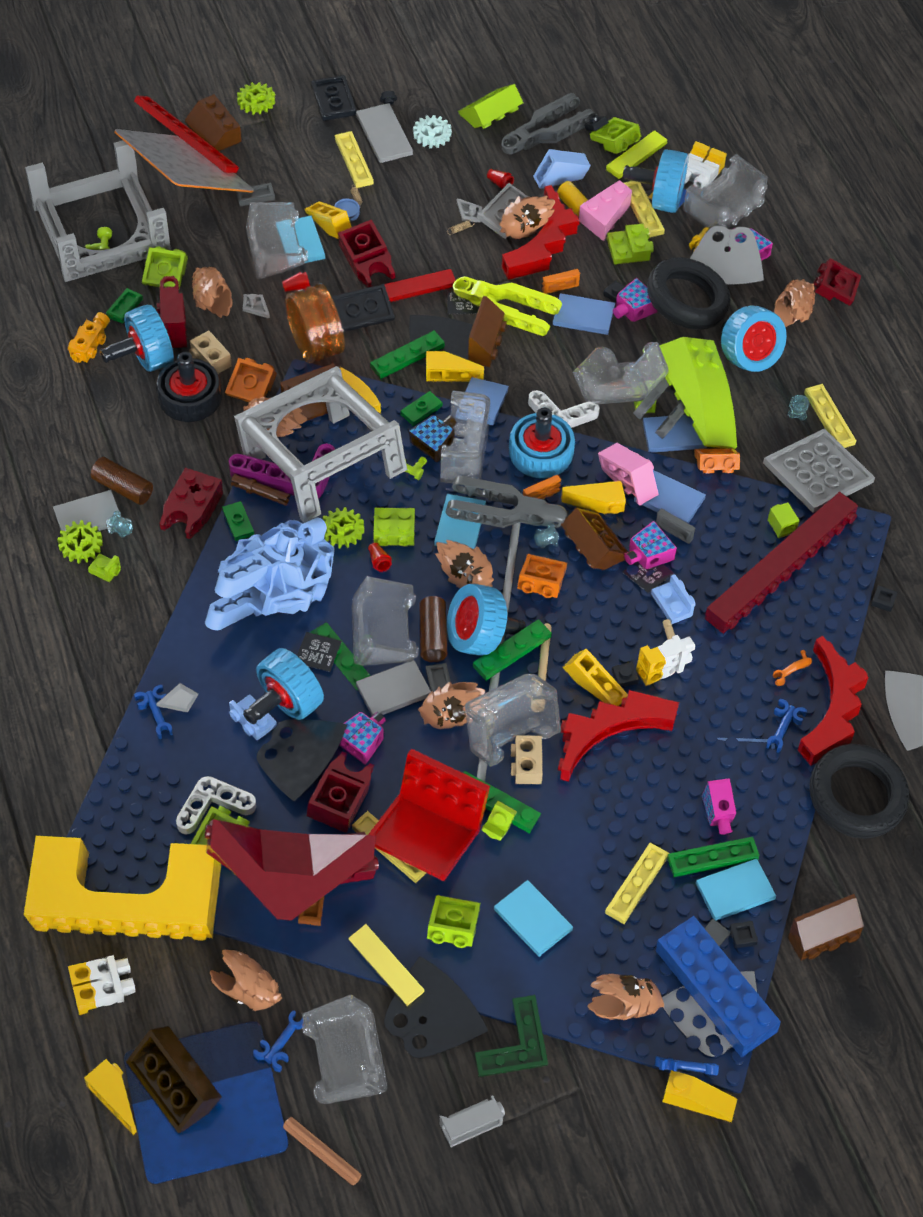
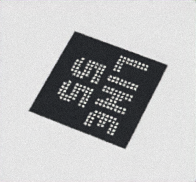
[447,289,480,314]
[622,561,673,593]
[297,632,342,672]

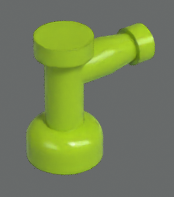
[85,227,112,250]
[405,457,427,480]

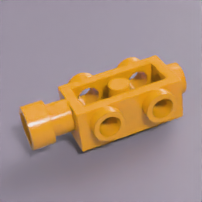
[68,312,110,363]

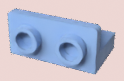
[651,574,695,624]
[229,694,277,740]

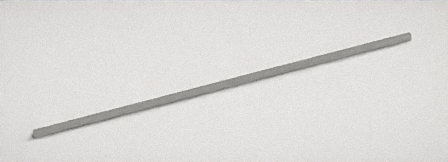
[477,522,521,782]

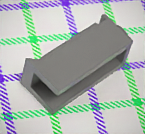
[439,1095,505,1147]

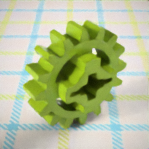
[237,82,275,115]
[323,507,364,548]
[58,520,103,564]

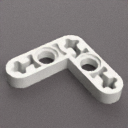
[528,391,599,428]
[176,776,256,834]

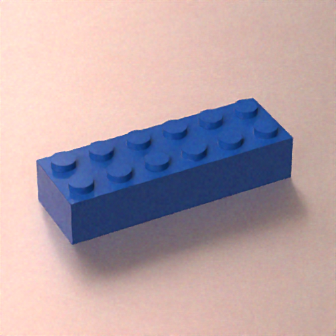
[656,916,781,1057]

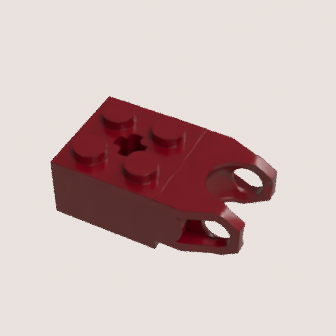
[338,219,395,288]
[157,276,187,348]
[160,468,223,539]
[307,752,374,833]

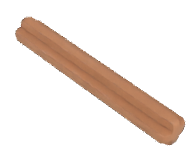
[283,1117,361,1185]

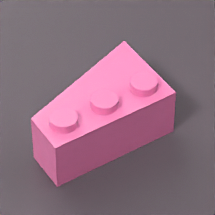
[579,180,632,241]
[598,443,659,506]

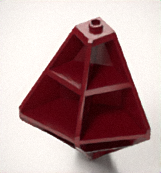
[205,819,376,921]

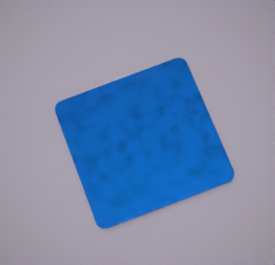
[124,1021,288,1184]

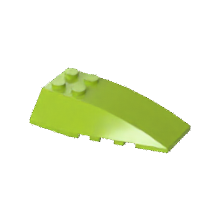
[655,337,737,449]

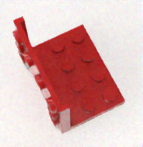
[368,749,490,881]

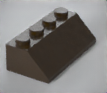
[126,1026,222,1133]

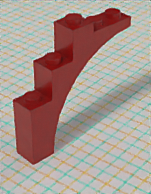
[502,185,579,280]
[798,636,868,766]
[558,690,679,782]

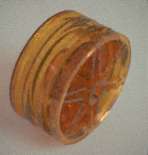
[285,283,345,364]

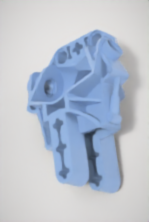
[205,517,335,630]

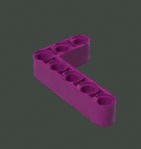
[229,443,335,499]

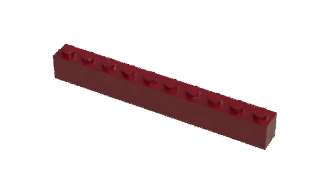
[705,491,858,634]

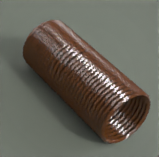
[91,456,153,505]
[419,596,447,662]

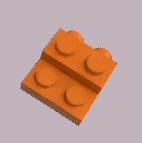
[225,358,277,402]
[694,448,740,473]
[517,554,567,598]

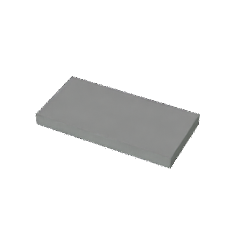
[356,103,413,163]

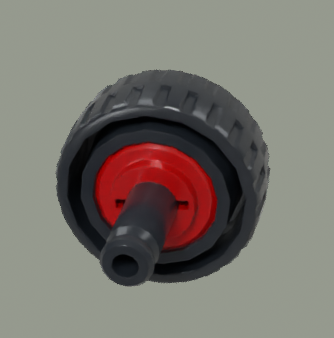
[156,352,222,422]

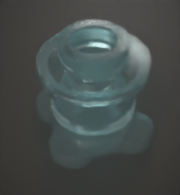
[788,395,810,420]
[106,511,133,537]
[534,523,559,549]

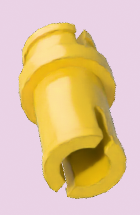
[689,227,709,251]

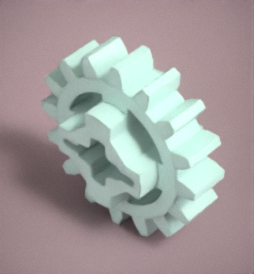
[413,115,452,148]

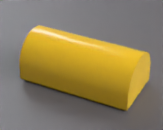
[557,181,588,217]

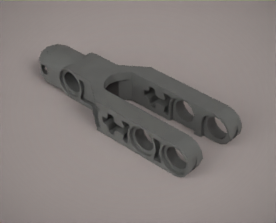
[501,93,596,155]
[633,377,685,439]
[446,476,568,528]

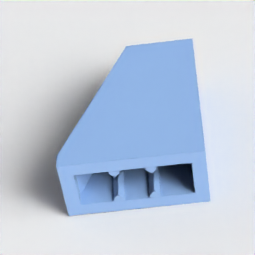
[533,149,591,189]

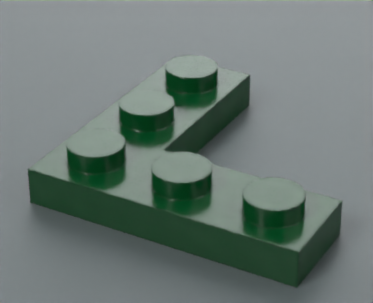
[474,995,548,1077]

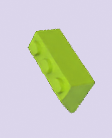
[458,84,523,129]

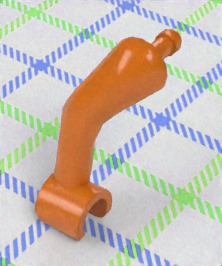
[773,650,812,686]

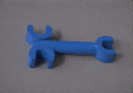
[134,685,173,739]
[766,699,807,753]
[253,1011,306,1072]
[654,1056,719,1075]

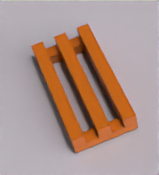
[542,269,580,294]
[523,475,561,499]

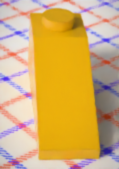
[305,201,352,239]
[426,351,484,382]
[561,481,626,514]
[563,649,628,706]
[84,1059,137,1135]
[663,1070,737,1122]

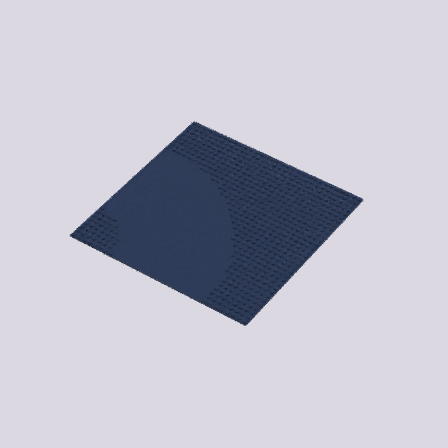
[67,359,891,1094]

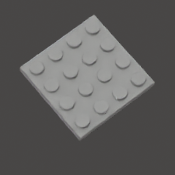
[763,429,875,513]

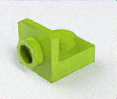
[88,553,121,582]
[481,801,517,841]

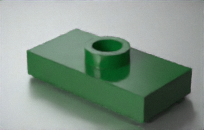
[106,288,143,324]
[401,391,443,426]
[222,501,254,541]

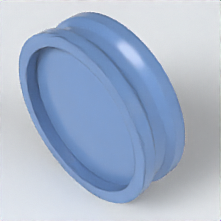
[334,198,360,222]

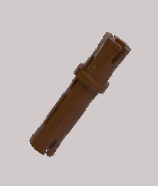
[231,473,291,506]

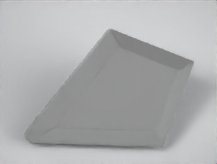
[457,199,482,223]
[243,294,270,318]
[156,683,199,712]

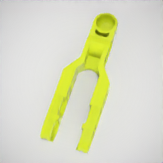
[453,277,562,336]

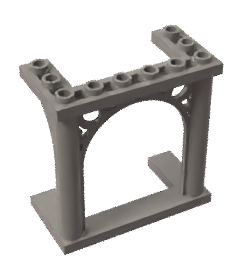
[25,140,171,282]
[234,366,407,523]

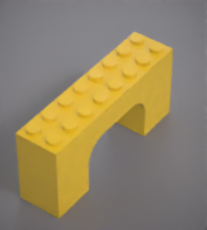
[24,836,221,941]

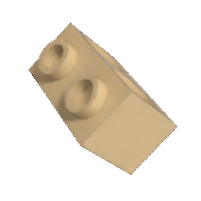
[190,331,232,374]
[511,735,543,784]

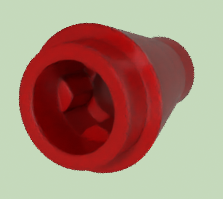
[487,169,514,189]
[282,272,310,292]
[368,542,392,572]

